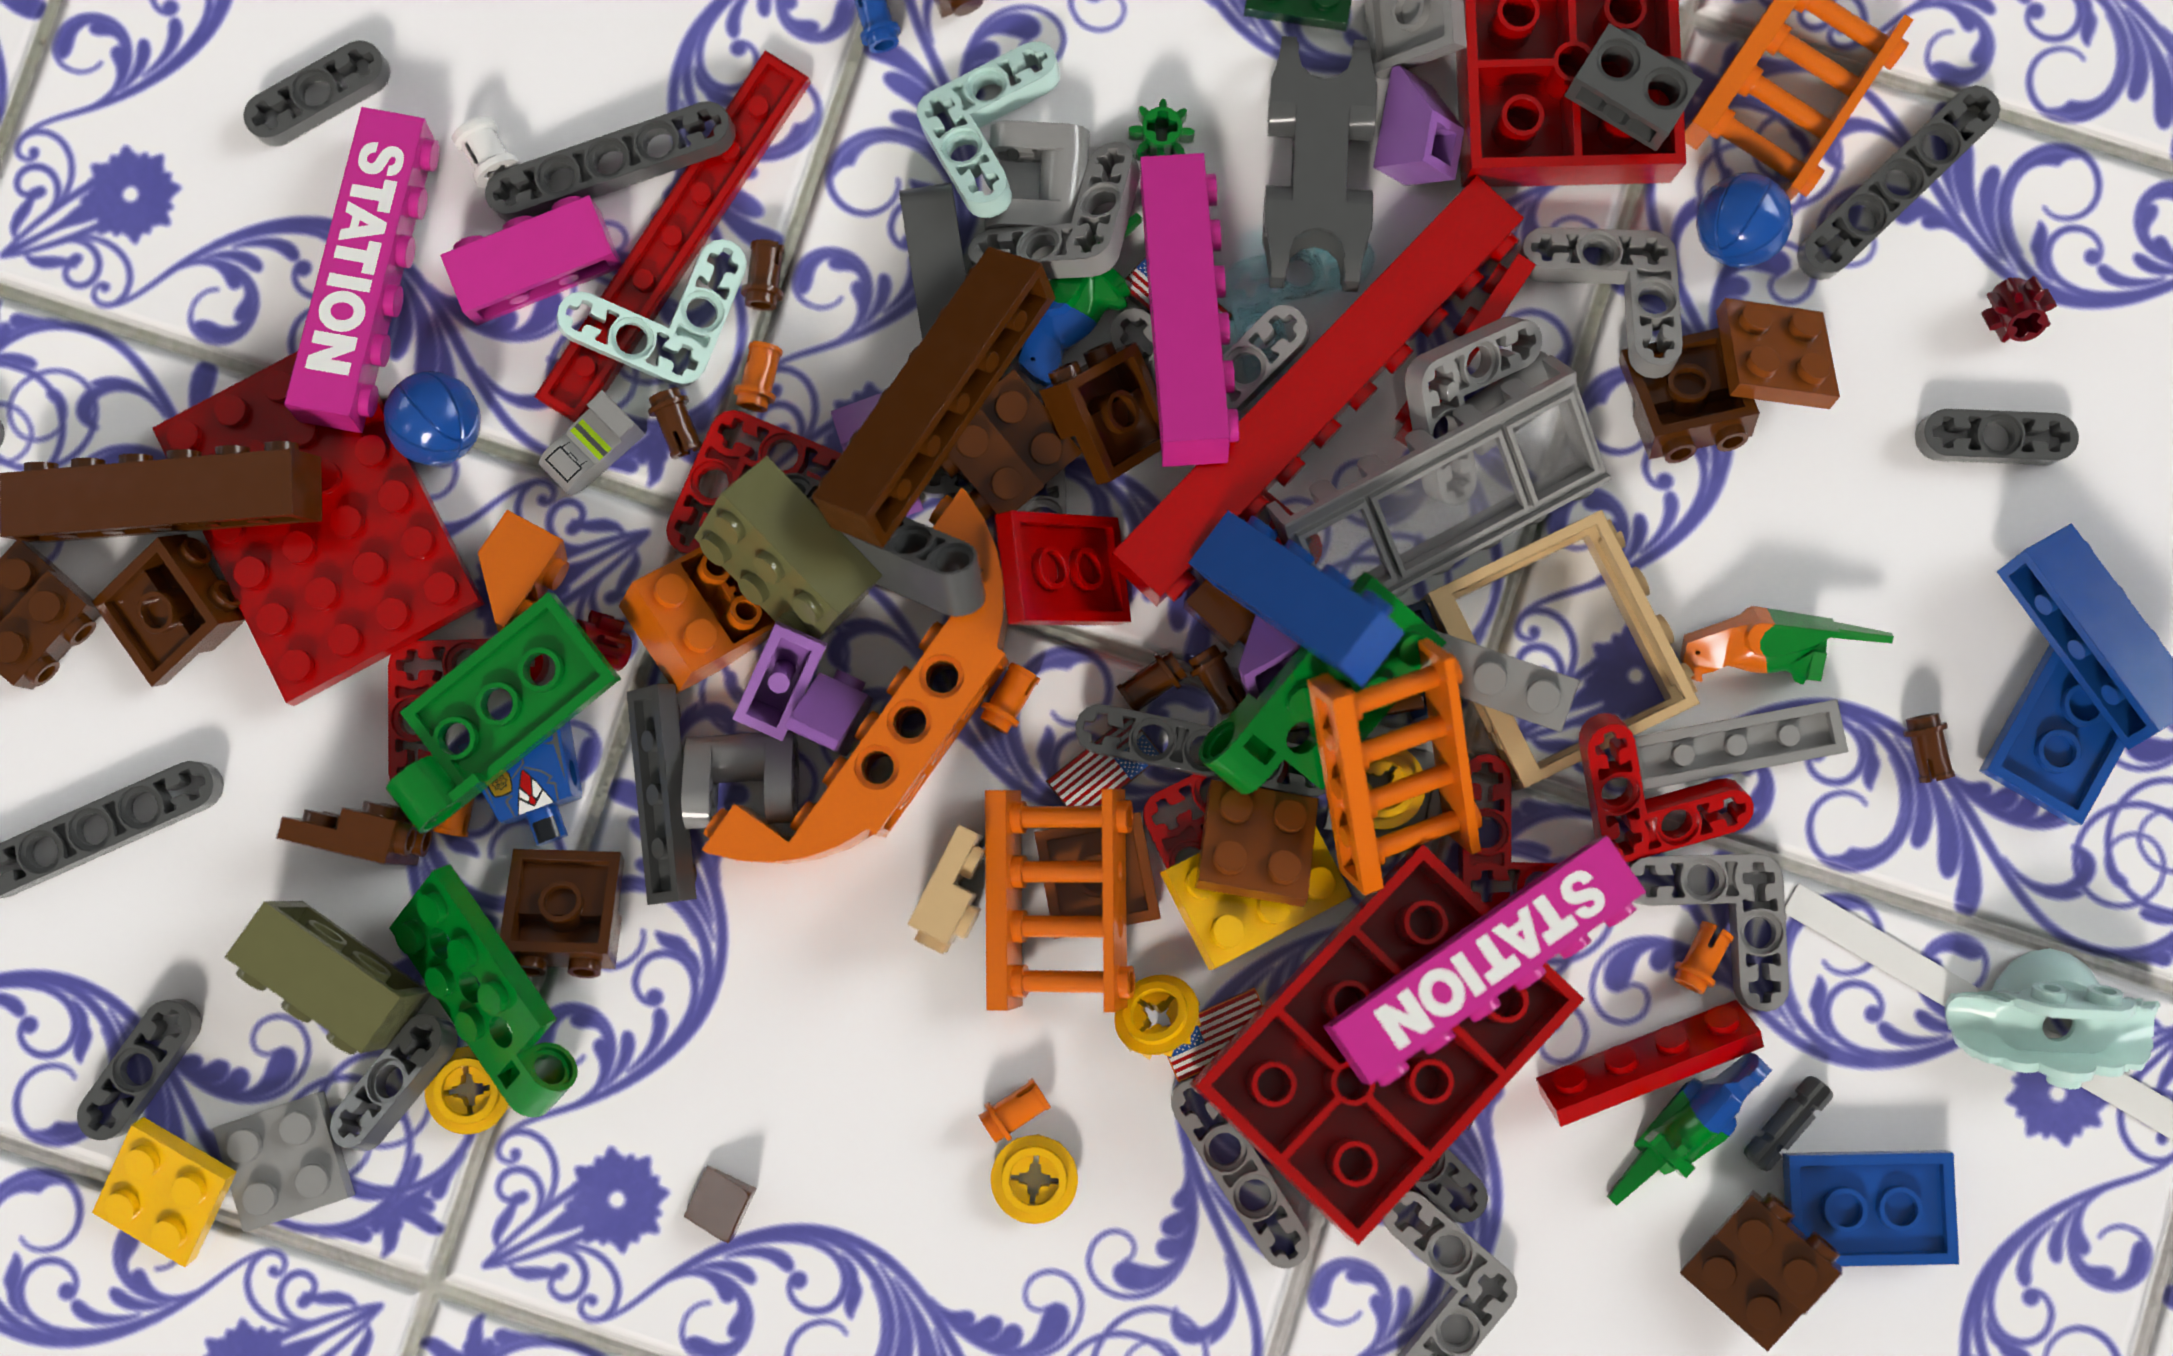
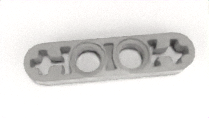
[1171,1077,1310,1268]

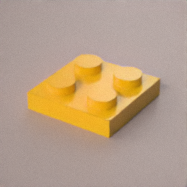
[92,1117,237,1267]

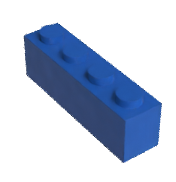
[1188,511,1404,688]
[1997,523,2173,750]

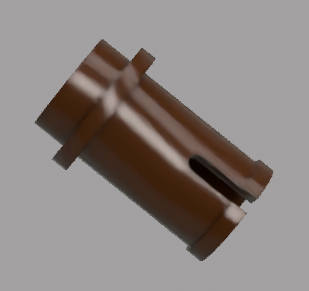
[741,239,785,311]
[648,387,703,459]
[1188,644,1246,716]
[1116,651,1187,712]
[1903,713,1955,783]

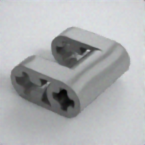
[984,121,1090,230]
[681,731,799,829]

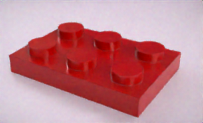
[995,510,1132,626]

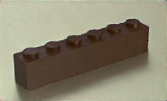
[812,246,1056,548]
[0,441,322,543]

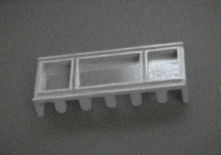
[1266,355,1612,598]

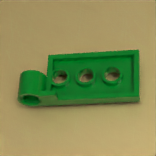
[1199,571,1447,795]
[386,592,621,833]
[389,864,578,1117]

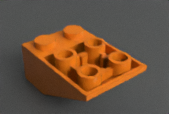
[619,547,776,694]

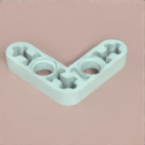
[917,42,1060,218]
[556,239,747,386]

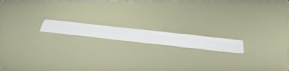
[1785,883,2173,1140]

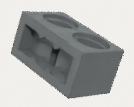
[1564,23,1703,151]

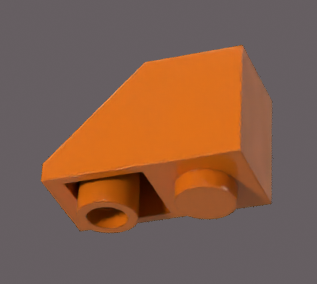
[478,510,569,632]

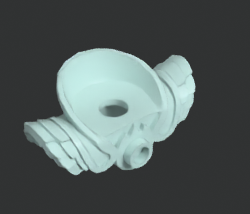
[1945,948,2161,1089]

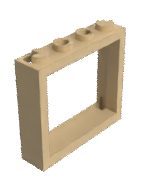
[1420,510,1700,791]

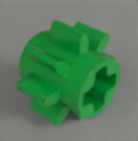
[1129,98,1195,161]

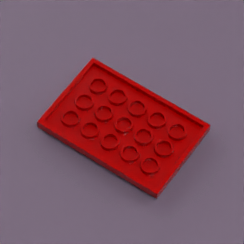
[152,351,485,706]

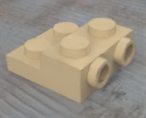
[907,824,985,954]

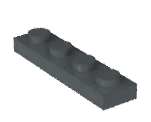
[627,684,697,905]

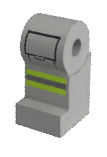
[538,390,646,496]

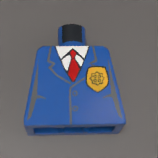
[458,721,582,846]

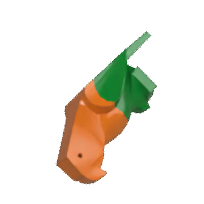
[1680,606,1894,685]

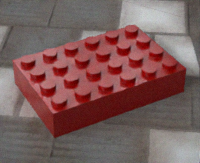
[1456,0,1687,188]
[1189,844,1585,1246]

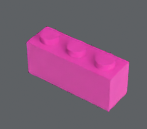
[440,195,622,326]

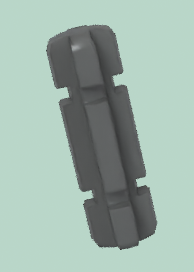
[1744,1076,1833,1172]

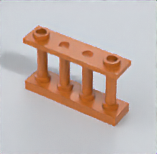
[1685,0,1913,201]
[1307,638,1482,896]
[985,789,1135,1012]

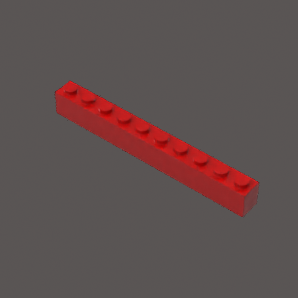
[1110,176,1524,607]

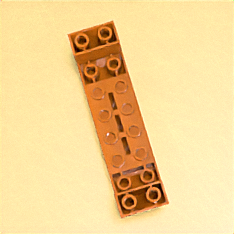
[701,488,1009,864]

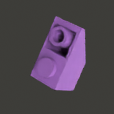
[1373,65,1464,186]

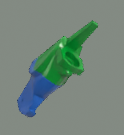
[1018,212,1142,386]
[1607,1052,1772,1206]

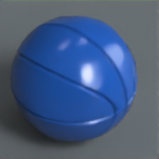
[1696,172,1793,268]
[384,371,481,466]

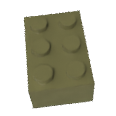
[694,456,883,641]
[225,901,431,1055]

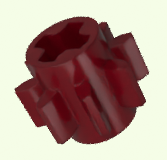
[1981,276,2057,343]
[576,610,632,671]

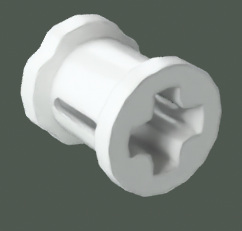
[451,116,519,187]

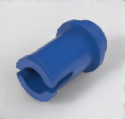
[854,0,901,53]

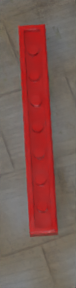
[534,50,811,423]

